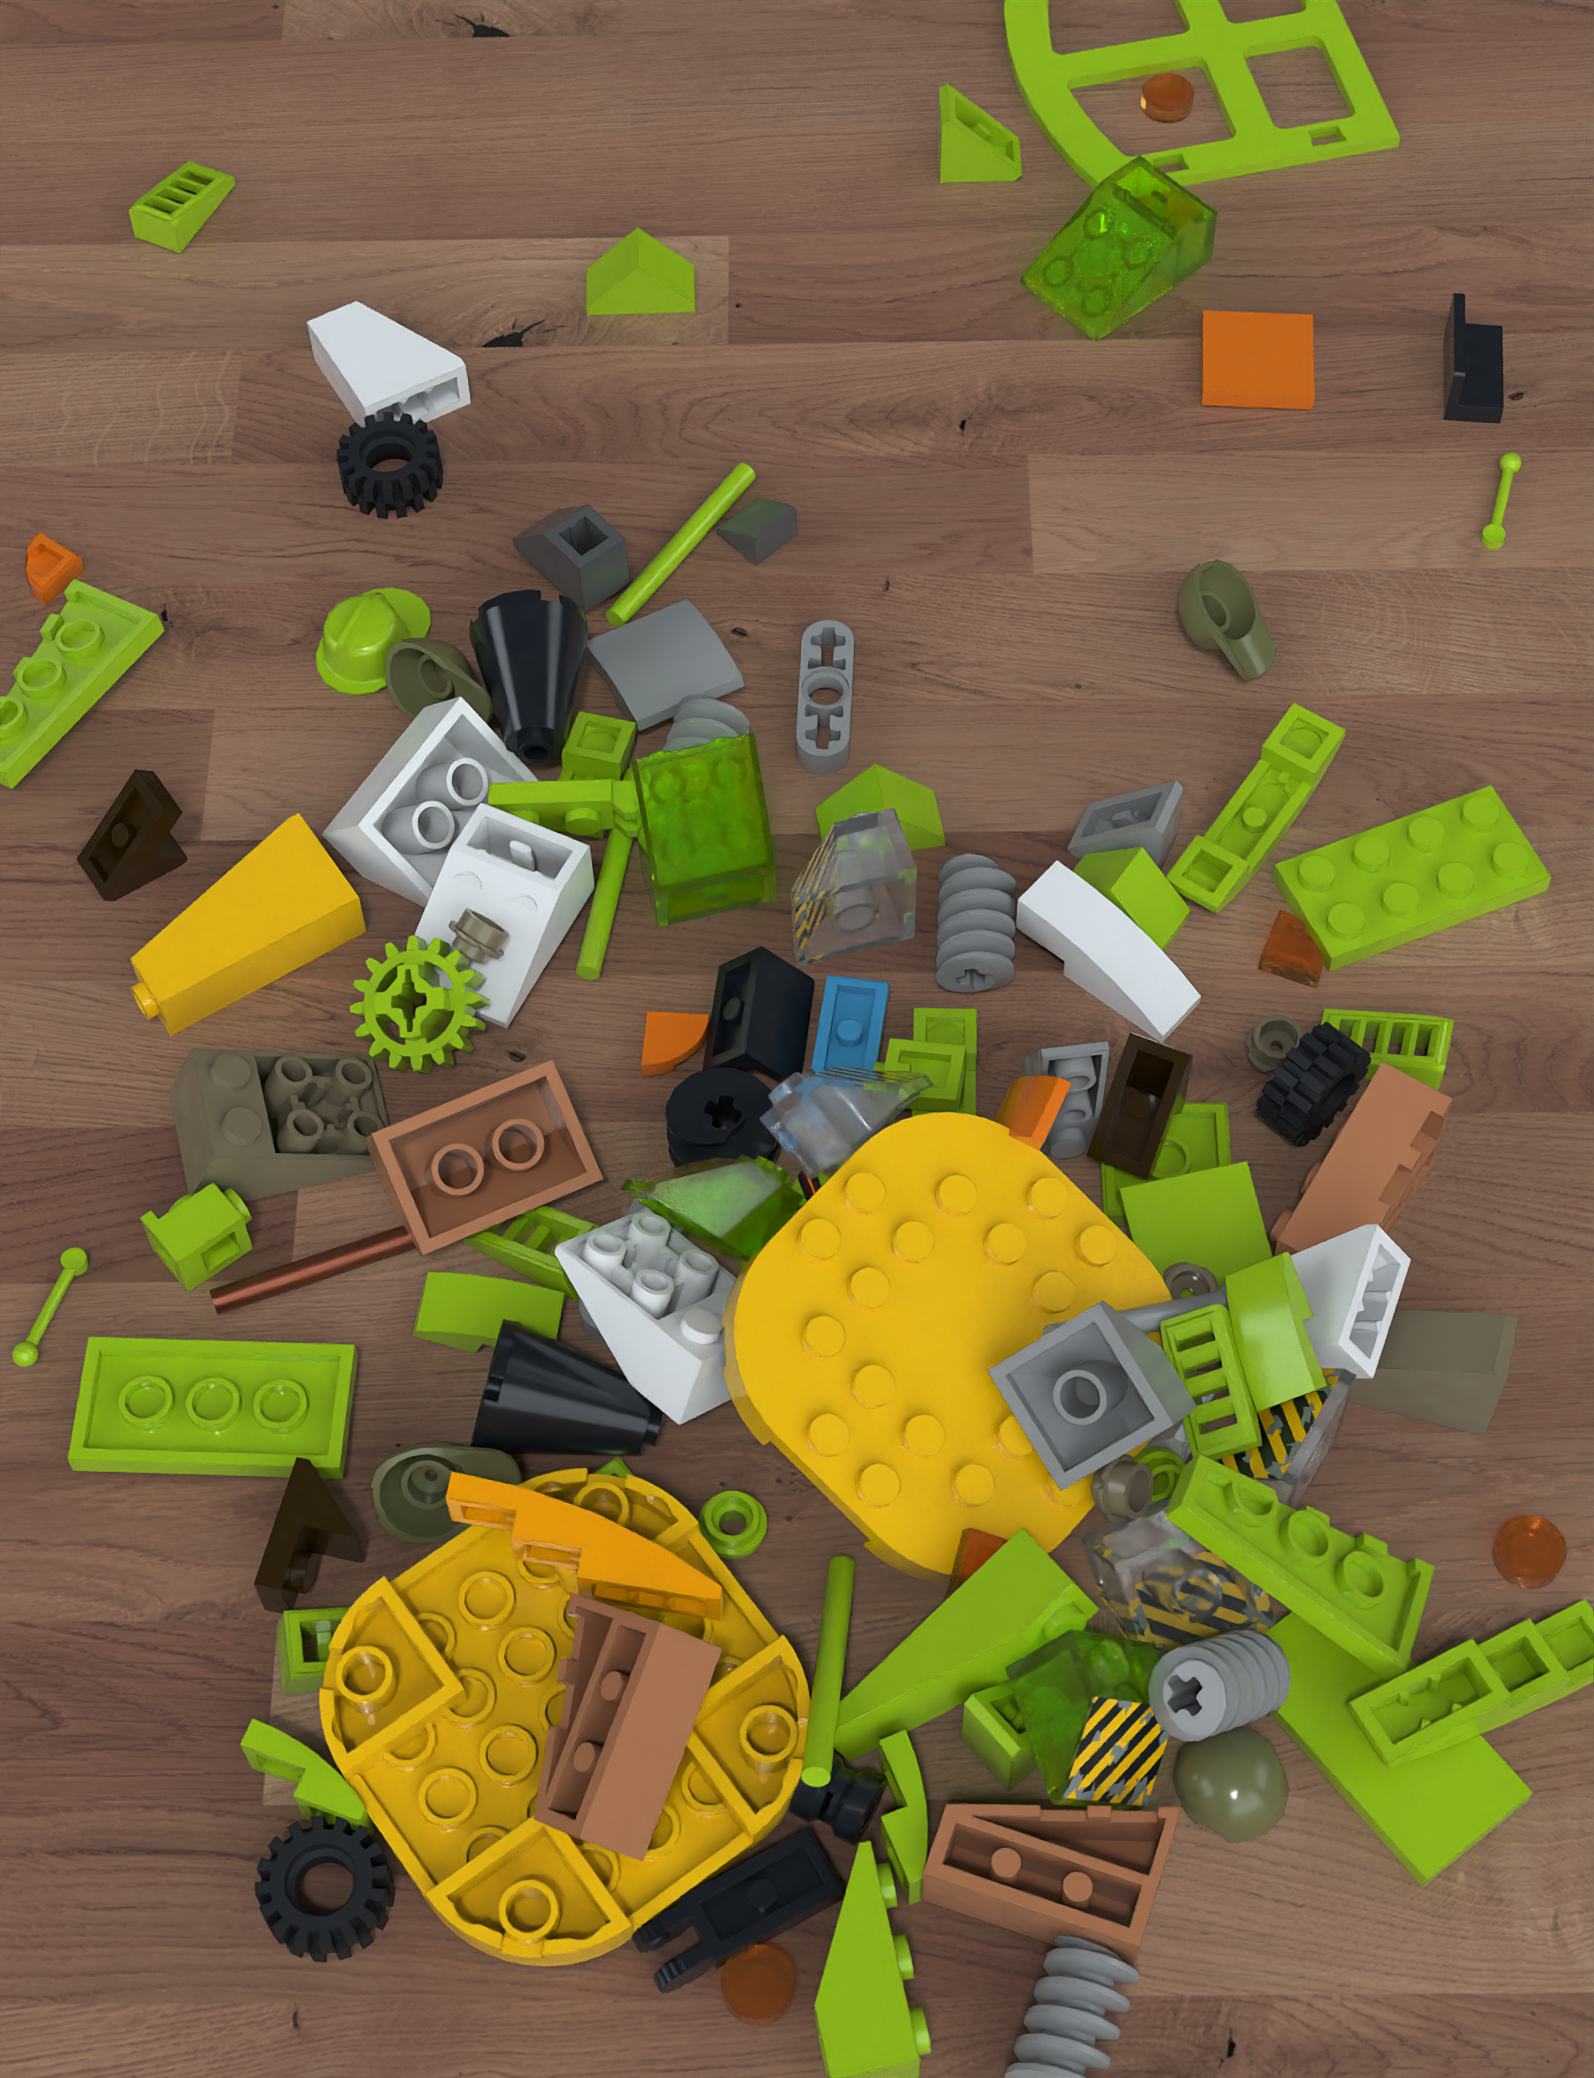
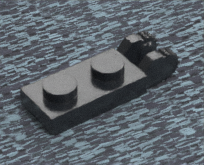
[632,1828,845,1994]

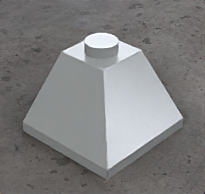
[987,1300,1198,1491]

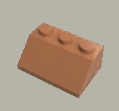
[365,1059,603,1256]

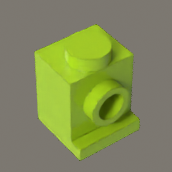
[140,1182,253,1293]

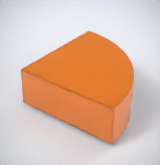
[25,531,85,606]
[641,1011,710,1076]

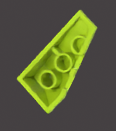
[834,1528,1099,1762]

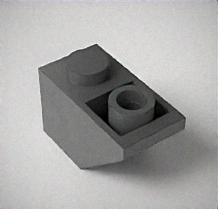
[512,505,630,613]

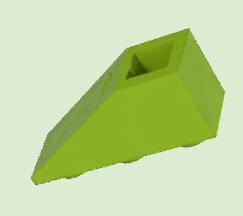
[815,1840,931,2078]

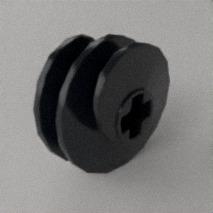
[665,1068,782,1190]

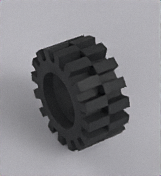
[336,412,443,519]
[1256,1022,1371,1146]
[255,1815,395,1963]

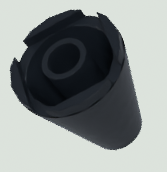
[469,589,588,763]
[470,1319,663,1456]

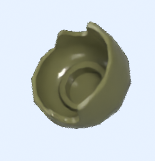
[1173,1726,1289,1843]

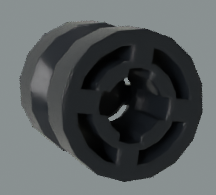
[789,1753,886,1846]

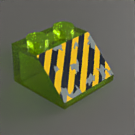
[620,1154,804,1263]
[1005,1629,1169,1811]

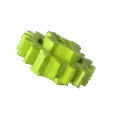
[350,935,490,1075]

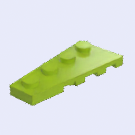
[0,578,165,789]
[1164,1454,1436,1682]

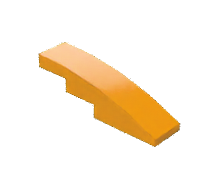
[445,1471,723,1621]

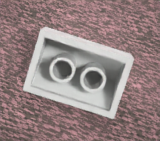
[322,696,539,908]

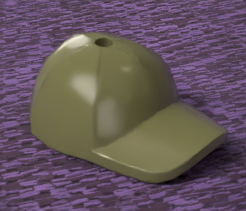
[1177,559,1276,681]
[385,638,494,725]
[370,1440,521,1544]

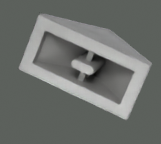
[1067,780,1183,871]

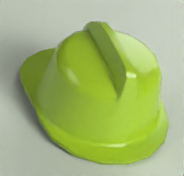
[316,587,431,696]

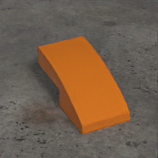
[993,1075,1072,1151]

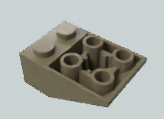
[169,1048,389,1201]

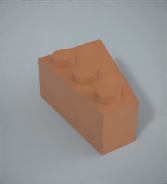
[1269,1061,1453,1257]
[534,1593,722,1861]
[922,1804,1181,1968]

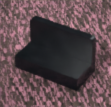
[1444,293,1504,424]
[702,946,815,1088]

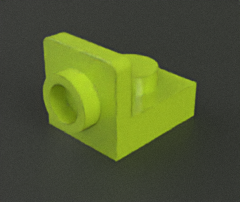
[871,1038,967,1124]

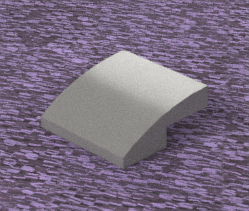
[585,599,745,731]

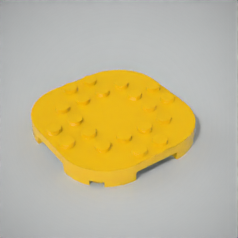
[721,1112,1173,1584]
[319,1468,811,1967]

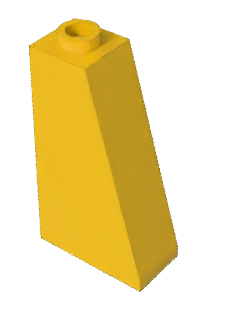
[130,813,367,1036]

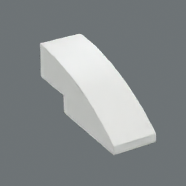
[1016,861,1201,1043]

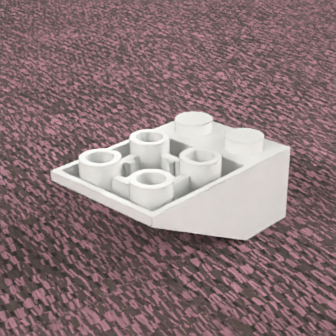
[415,802,595,1029]
[554,1207,737,1425]

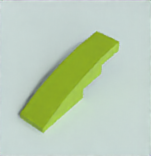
[1348,1599,1594,1769]

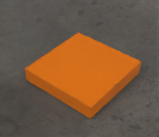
[1201,310,1315,410]

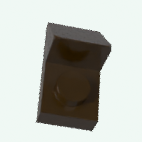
[76,769,187,901]
[1086,1032,1193,1179]
[254,1457,364,1614]

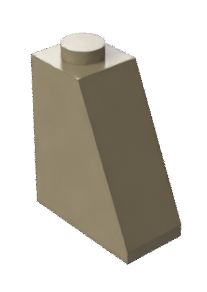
[1329,1309,1520,1436]

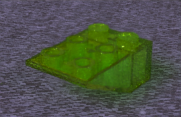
[1020,155,1218,342]
[630,733,777,927]

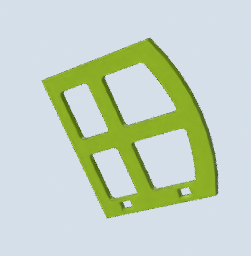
[1004,0,1400,200]

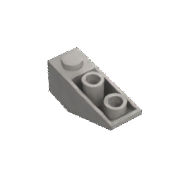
[1022,1041,1110,1159]

